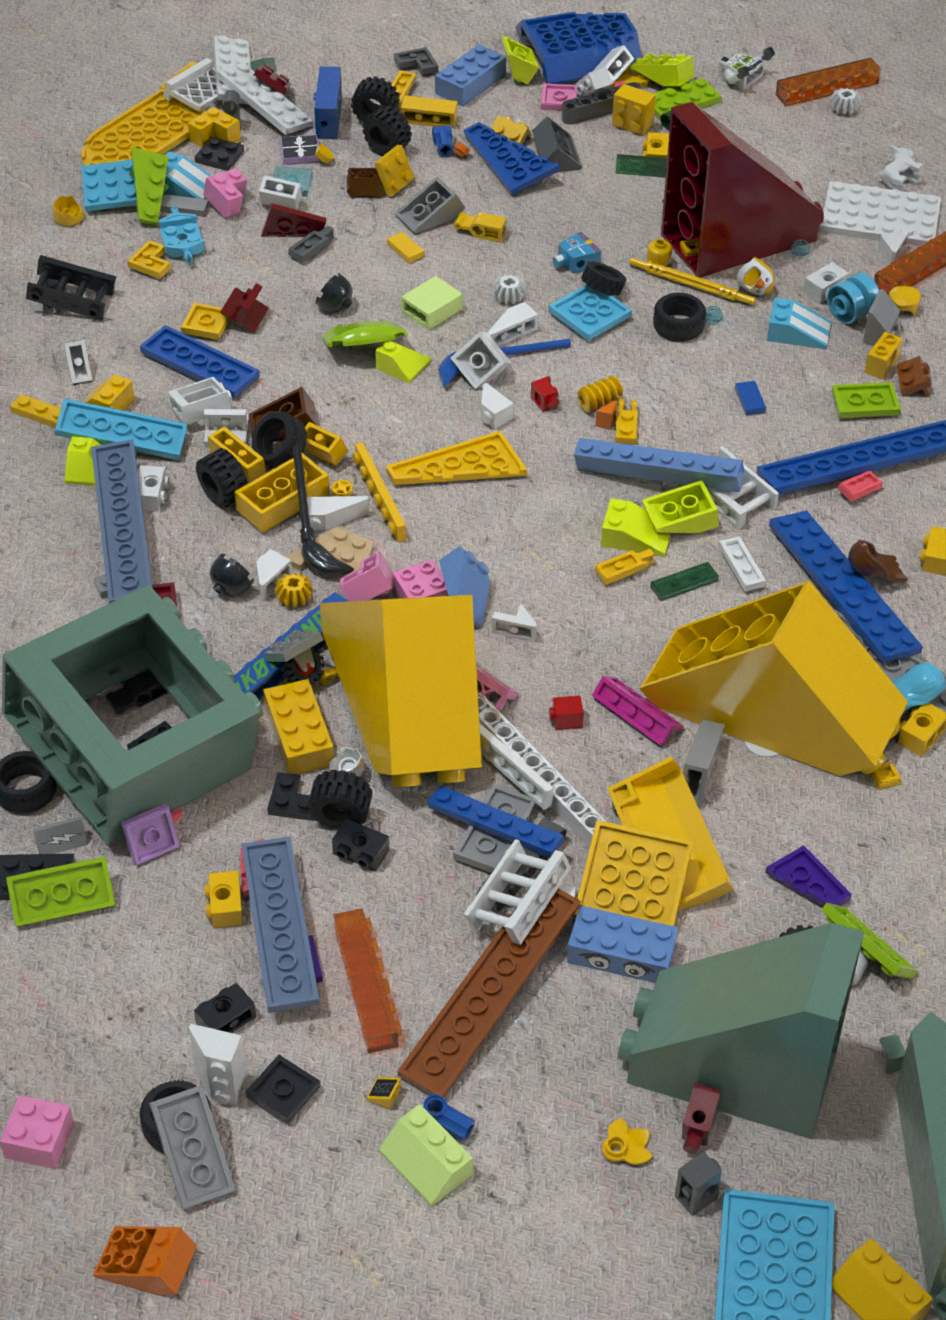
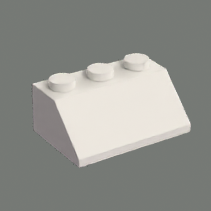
[189,1023,247,1105]

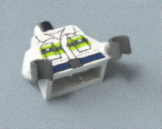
[720,47,775,91]

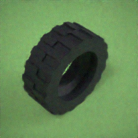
[581,261,627,296]

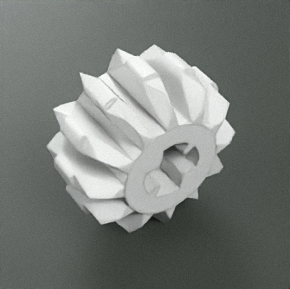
[830,88,861,116]
[493,274,526,305]

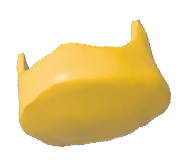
[53,195,85,226]
[889,286,921,315]

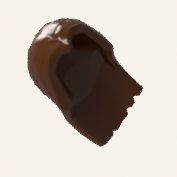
[848,540,908,582]

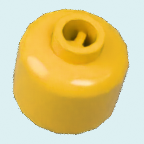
[647,239,672,266]

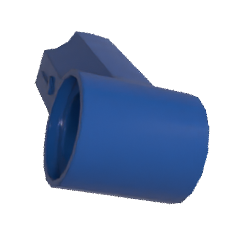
[432,125,453,157]
[423,1094,475,1142]

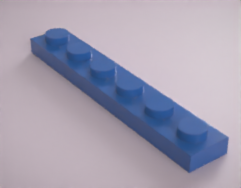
[427,785,564,858]

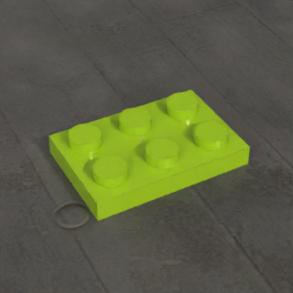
[831,382,901,418]

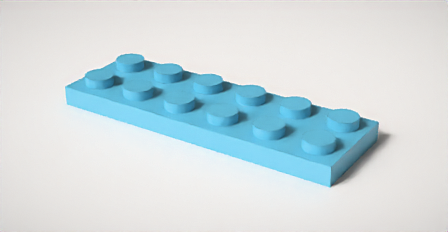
[55,399,188,460]

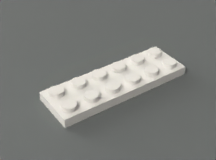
[213,35,251,105]
[216,63,313,135]

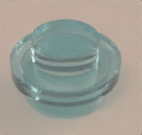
[791,239,810,257]
[705,306,723,324]

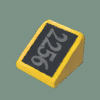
[366,1077,401,1110]

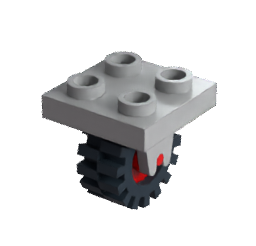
[263,630,325,685]

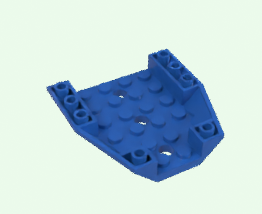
[516,12,642,84]

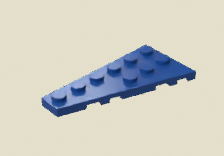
[463,122,561,196]

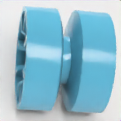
[827,272,879,324]

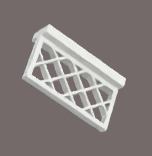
[163,58,217,112]

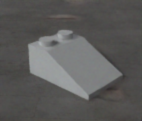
[395,176,465,234]

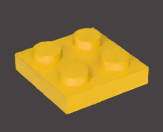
[374,145,415,197]
[181,303,230,340]

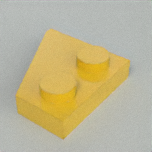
[609,66,652,88]

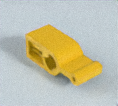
[454,212,507,243]

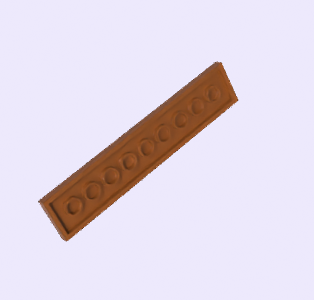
[397,888,581,1098]

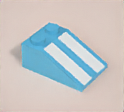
[165,151,212,199]
[767,297,831,349]

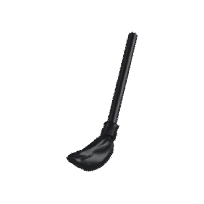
[292,445,354,575]

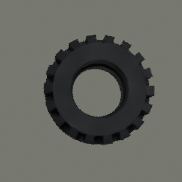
[351,76,400,123]
[362,105,412,156]
[196,448,248,507]
[307,770,373,829]

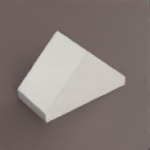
[878,230,909,268]

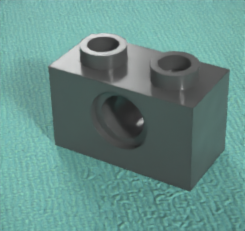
[674,1151,722,1216]

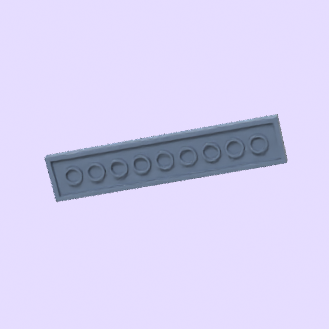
[91,439,153,604]

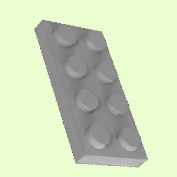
[453,784,537,873]
[149,1085,235,1209]

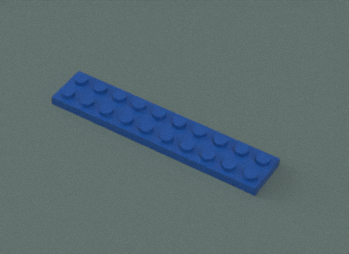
[757,420,946,495]
[769,510,923,663]

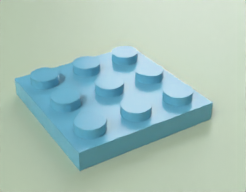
[81,159,136,212]
[549,285,632,341]

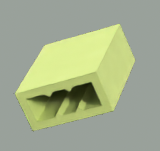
[401,276,463,330]

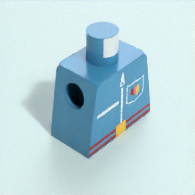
[553,232,602,273]

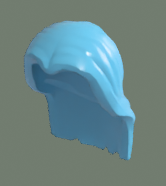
[892,662,946,714]

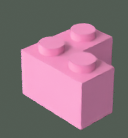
[203,168,248,218]
[340,551,393,601]

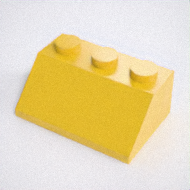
[832,1238,933,1320]

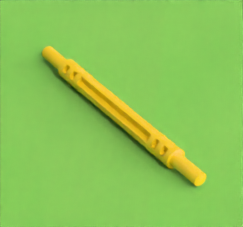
[629,257,756,305]

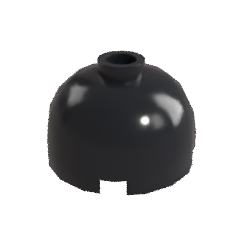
[315,273,353,313]
[209,554,254,596]

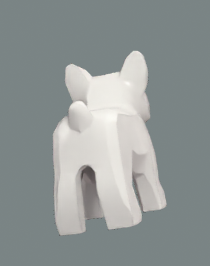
[878,145,924,191]

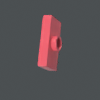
[837,471,884,502]

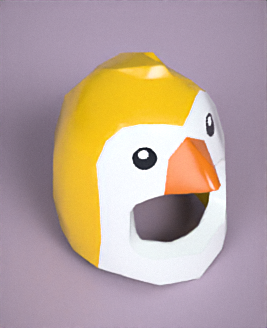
[736,257,775,295]

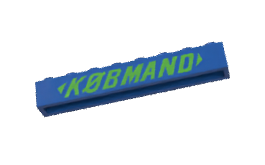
[234,592,348,701]

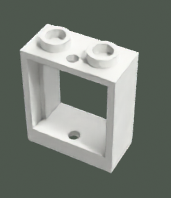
[168,377,232,424]

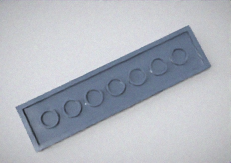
[241,836,320,1013]

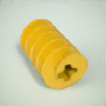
[577,375,623,413]

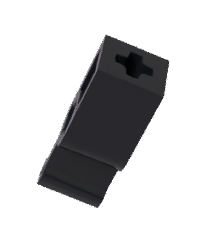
[105,669,168,714]

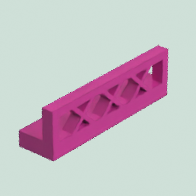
[591,676,684,746]

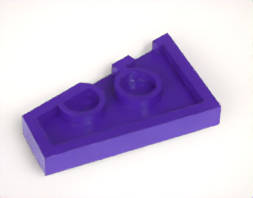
[765,845,852,907]

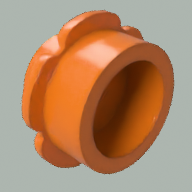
[453,141,470,158]

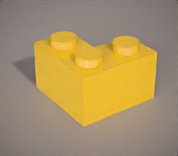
[188,107,241,147]

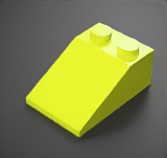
[642,480,719,533]
[601,498,671,557]

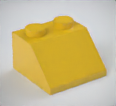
[83,374,135,411]

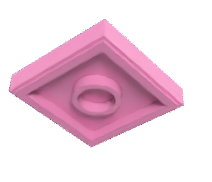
[541,84,578,111]

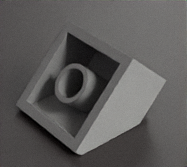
[863,289,902,346]

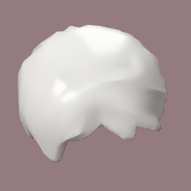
[329,746,364,776]

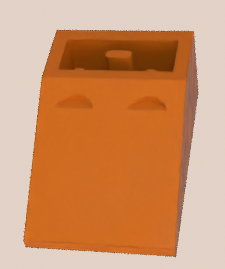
[93,1226,197,1295]

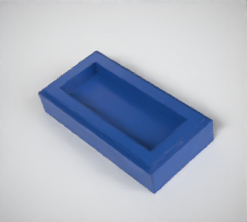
[735,381,766,415]

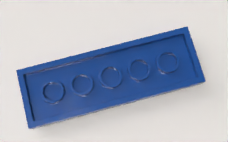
[140,325,260,398]

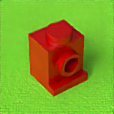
[530,376,559,412]

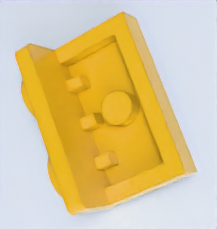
[491,116,532,145]

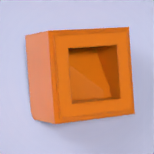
[595,401,617,430]

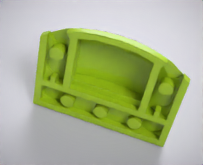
[322,319,408,347]

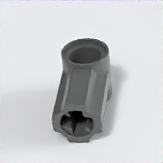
[222,90,241,126]

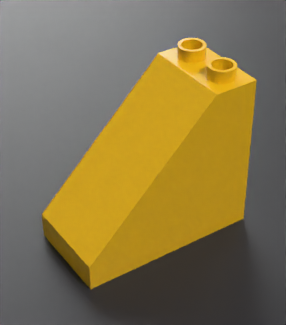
[639,580,908,776]
[320,595,482,787]

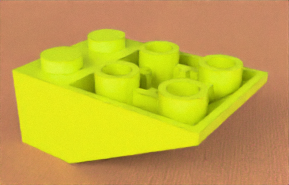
[630,53,695,86]

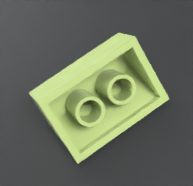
[379,1104,473,1207]

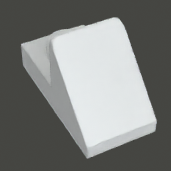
[492,605,537,642]

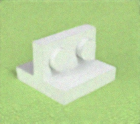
[204,409,249,448]

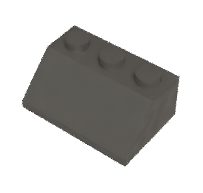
[532,116,582,172]

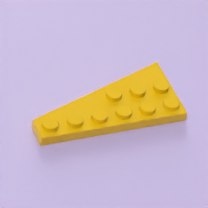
[386,431,527,485]

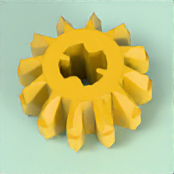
[275,571,313,609]

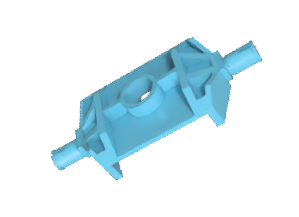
[159,206,205,264]

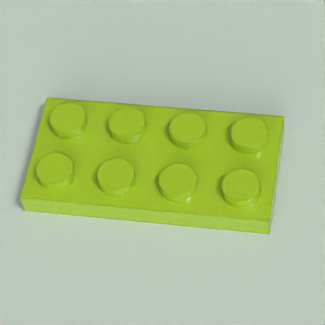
[653,78,722,120]
[6,856,115,926]
[821,903,919,979]

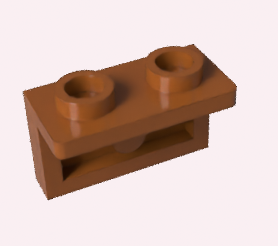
[897,356,932,397]

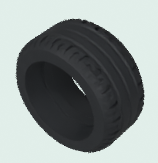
[653,292,706,341]
[252,411,307,468]
[0,751,57,813]
[140,1080,211,1153]

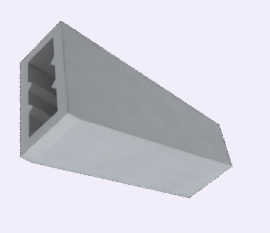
[683,719,725,808]

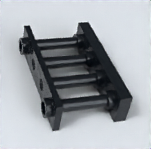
[26,255,117,321]

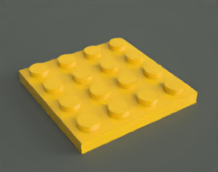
[574,820,694,926]

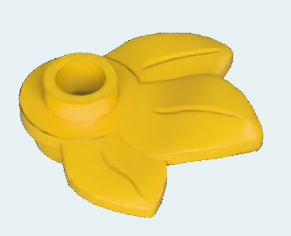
[602,1118,652,1165]

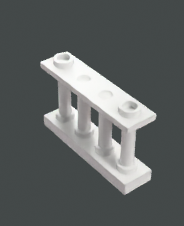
[707,446,779,530]
[464,839,571,945]

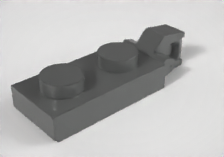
[288,226,334,263]

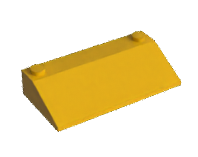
[607,756,735,911]

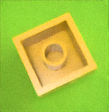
[612,84,656,136]

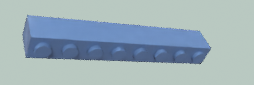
[573,438,745,492]

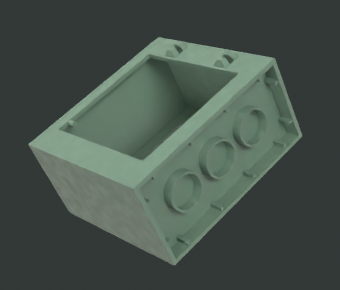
[2,585,263,846]

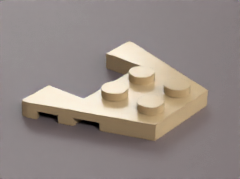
[286,526,374,589]

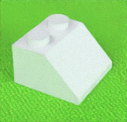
[451,331,512,389]

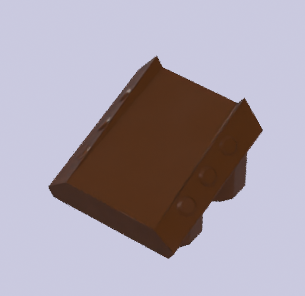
[347,168,384,199]

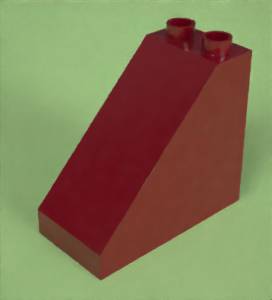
[661,102,824,278]

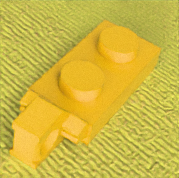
[595,548,655,585]

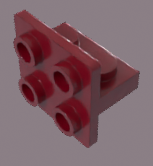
[220,283,269,333]

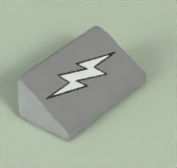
[33,817,87,854]

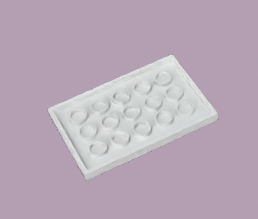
[820,181,941,248]

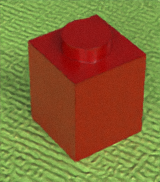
[548,695,584,730]

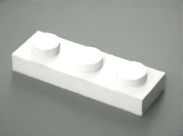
[719,536,766,592]

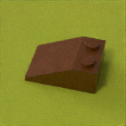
[249,387,318,440]

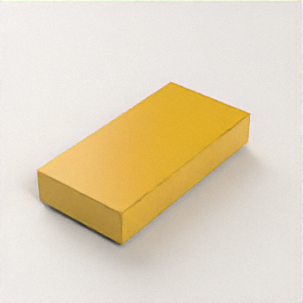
[387,232,425,263]

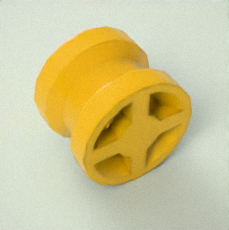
[332,480,353,497]

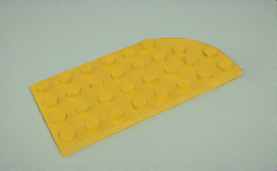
[81,89,205,166]

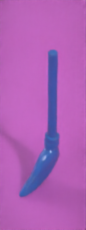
[438,339,571,387]

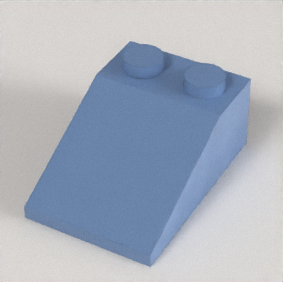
[439,546,490,628]

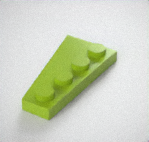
[131,147,169,226]

